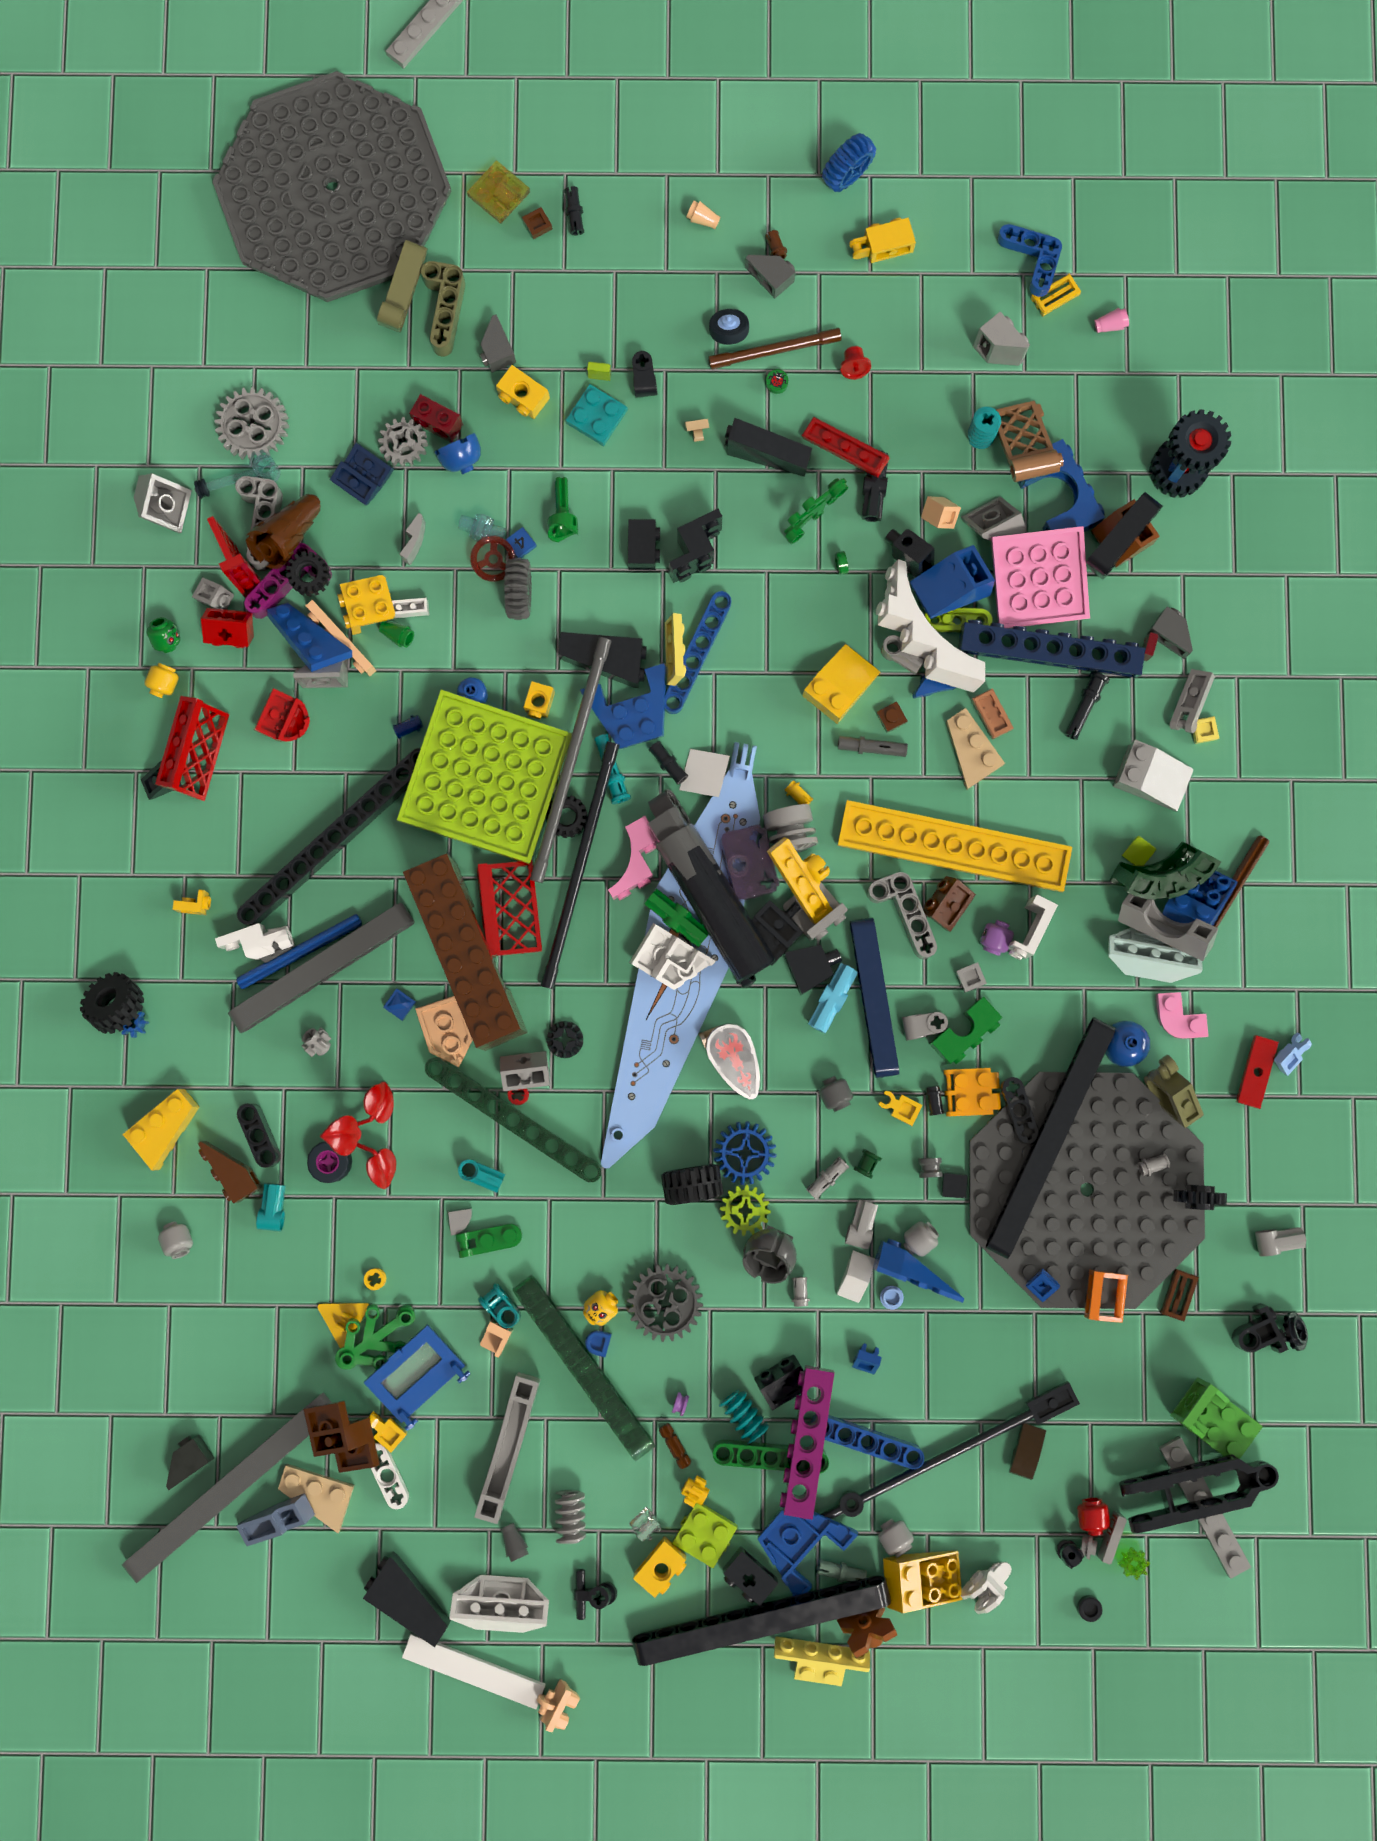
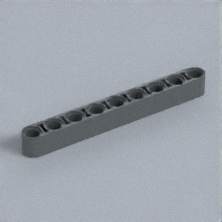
[228,902,415,1033]

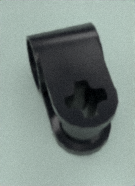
[632,351,658,398]

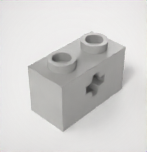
[500,1051,550,1091]

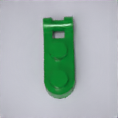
[455,1224,522,1258]

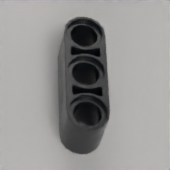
[237,1103,281,1168]

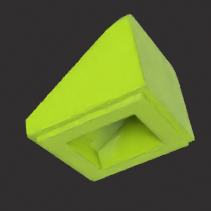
[1122,836,1157,866]

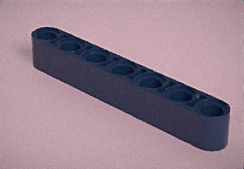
[850,917,899,1078]

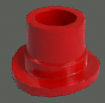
[840,346,872,380]

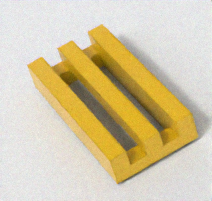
[1031,273,1081,317]

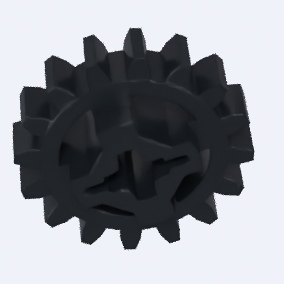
[1173,1184,1227,1210]

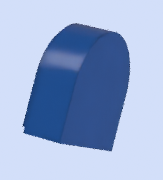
[585,1330,612,1358]

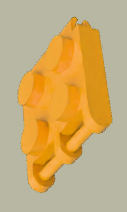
[943,1068,1001,1117]

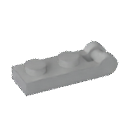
[1170,669,1215,733]

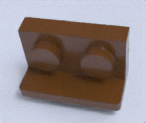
[923,876,976,932]

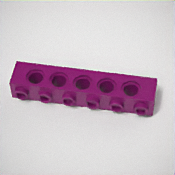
[779,1365,835,1520]

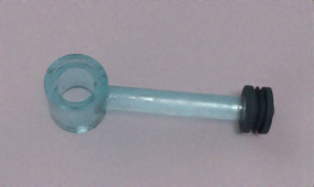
[194,455,280,499]

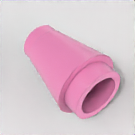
[1094,308,1129,333]

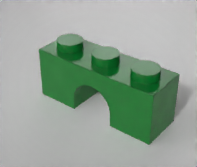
[929,997,1003,1064]

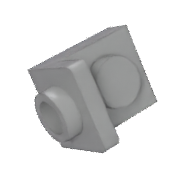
[192,577,234,610]

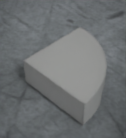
[448,1208,472,1236]

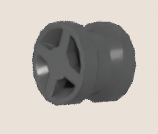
[918,1158,943,1178]

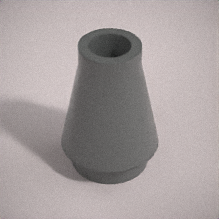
[501,1523,528,1562]

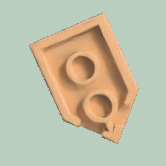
[416,996,473,1067]

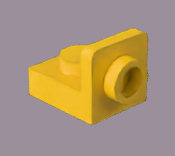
[172,889,211,915]

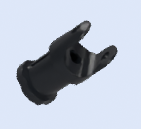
[1057,1539,1085,1569]

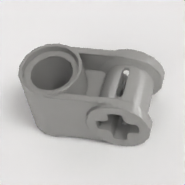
[902,1012,948,1041]

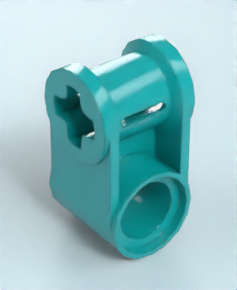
[478,1283,521,1328]

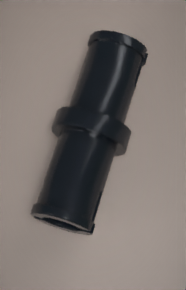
[564,186,584,236]
[649,741,688,785]

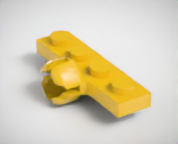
[767,837,833,924]

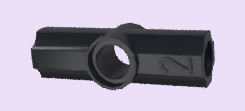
[862,450,888,522]

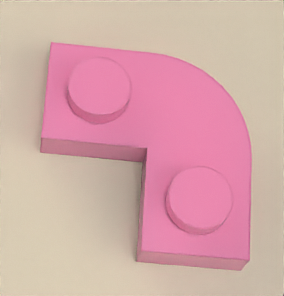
[1156,992,1208,1039]

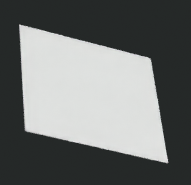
[679,749,730,797]

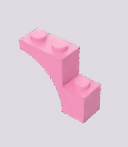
[608,816,658,901]

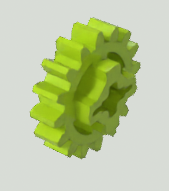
[720,1184,771,1236]

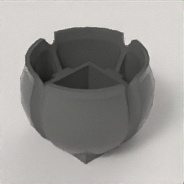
[742,1225,797,1284]

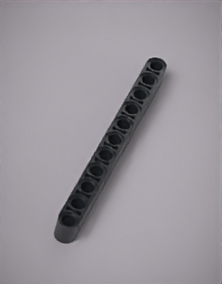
[237,748,421,926]
[985,1017,1116,1259]
[631,1575,891,1666]

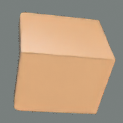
[921,496,961,529]
[480,1319,513,1358]

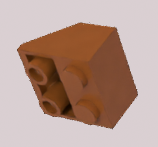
[1091,499,1160,568]

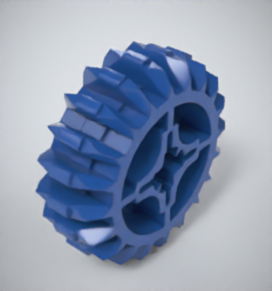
[822,133,876,192]
[713,1121,777,1185]

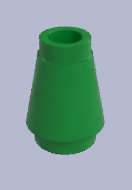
[379,621,414,648]

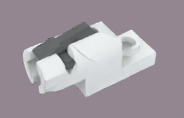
[215,923,295,963]

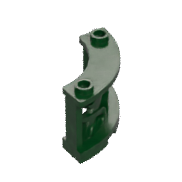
[1110,842,1221,900]

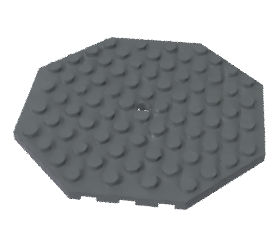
[212,71,451,302]
[969,1072,1205,1309]

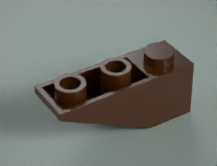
[198,1141,263,1204]

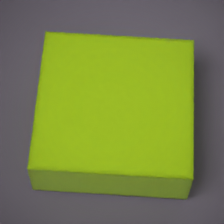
[587,362,611,381]

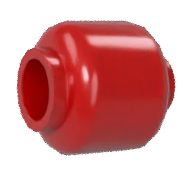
[1077,1497,1110,1536]

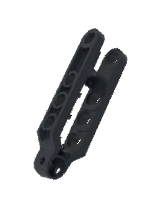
[1119,1454,1279,1533]

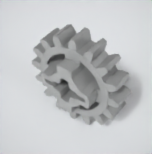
[378,417,428,468]

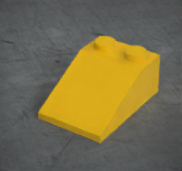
[802,644,881,724]

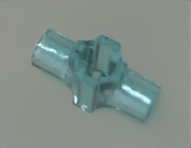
[458,514,506,543]

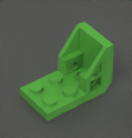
[1170,1377,1263,1459]

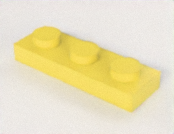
[665,613,686,686]

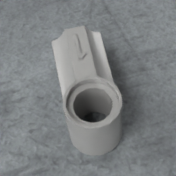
[881,635,925,675]
[845,1199,878,1250]
[1255,1227,1306,1257]

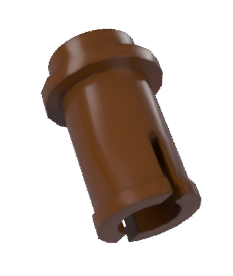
[765,230,787,259]

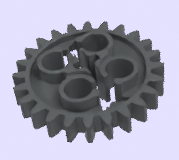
[627,1264,703,1342]

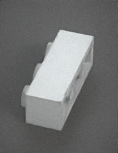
[392,598,429,618]

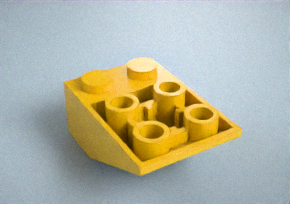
[883,1550,962,1613]

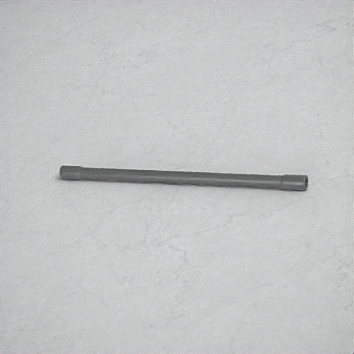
[530,637,611,883]

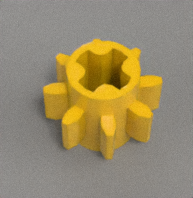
[680,1475,710,1508]

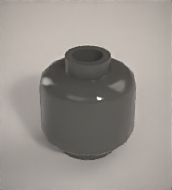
[819,1076,853,1112]

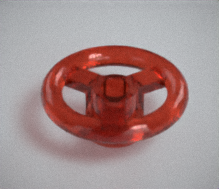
[470,536,515,582]

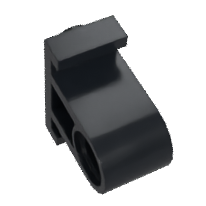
[1232,1303,1289,1353]

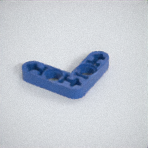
[997,224,1062,297]

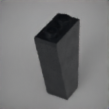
[724,418,812,477]
[558,632,647,688]
[363,1552,451,1648]

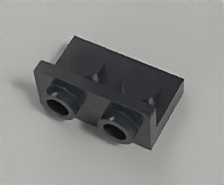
[754,1354,804,1411]

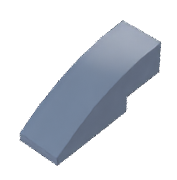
[236,1493,315,1546]

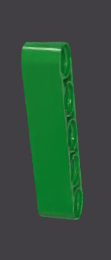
[712,1439,829,1474]

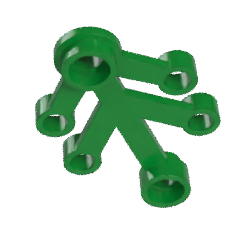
[784,478,848,545]
[335,1304,415,1370]

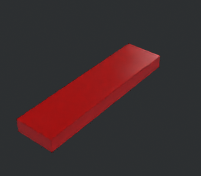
[802,417,890,478]

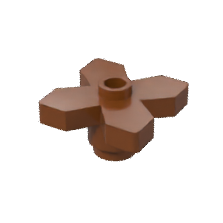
[836,1608,897,1658]

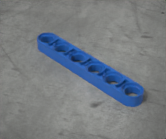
[664,591,732,714]

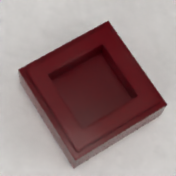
[1142,632,1158,661]

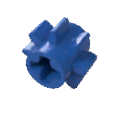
[121,1012,149,1038]

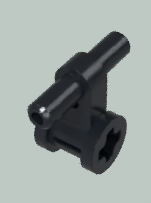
[574,1569,617,1620]

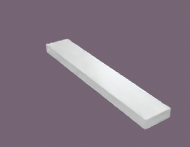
[402,1633,545,1710]

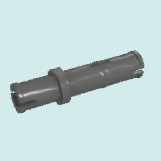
[838,736,908,757]

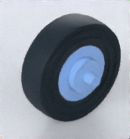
[709,309,749,345]

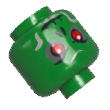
[146,617,181,653]

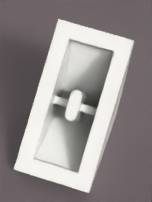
[837,1250,875,1303]

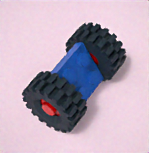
[1149,409,1231,498]

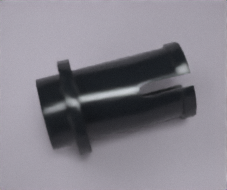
[924,1086,944,1116]

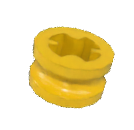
[364,1268,387,1290]

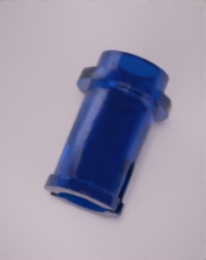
[393,714,424,739]

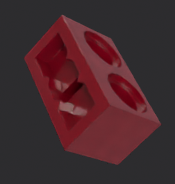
[409,394,463,443]

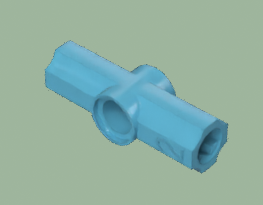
[808,963,858,1033]

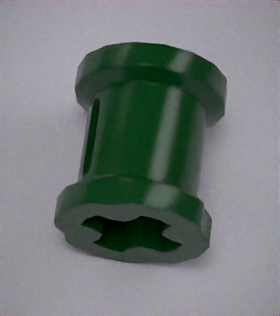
[853,1149,882,1179]

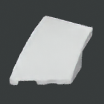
[629,923,716,990]

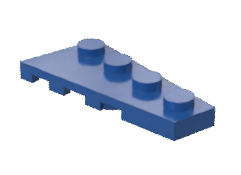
[267,603,352,672]

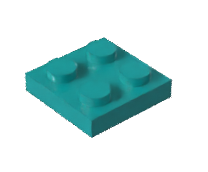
[566,384,628,447]

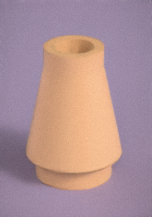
[686,201,721,229]

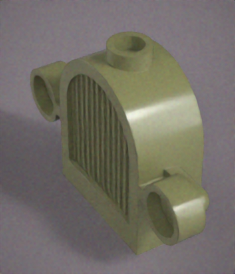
[1144,1055,1204,1128]

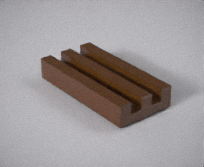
[1160,1269,1199,1322]

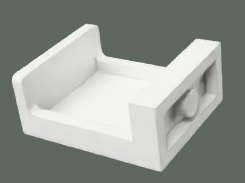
[1008,895,1058,960]

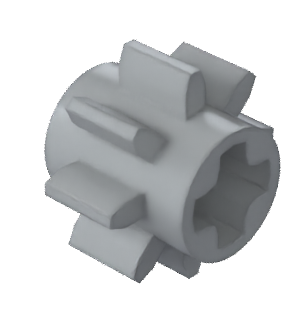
[301,1027,331,1057]

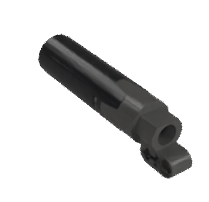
[647,789,775,982]

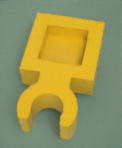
[878,1091,923,1126]

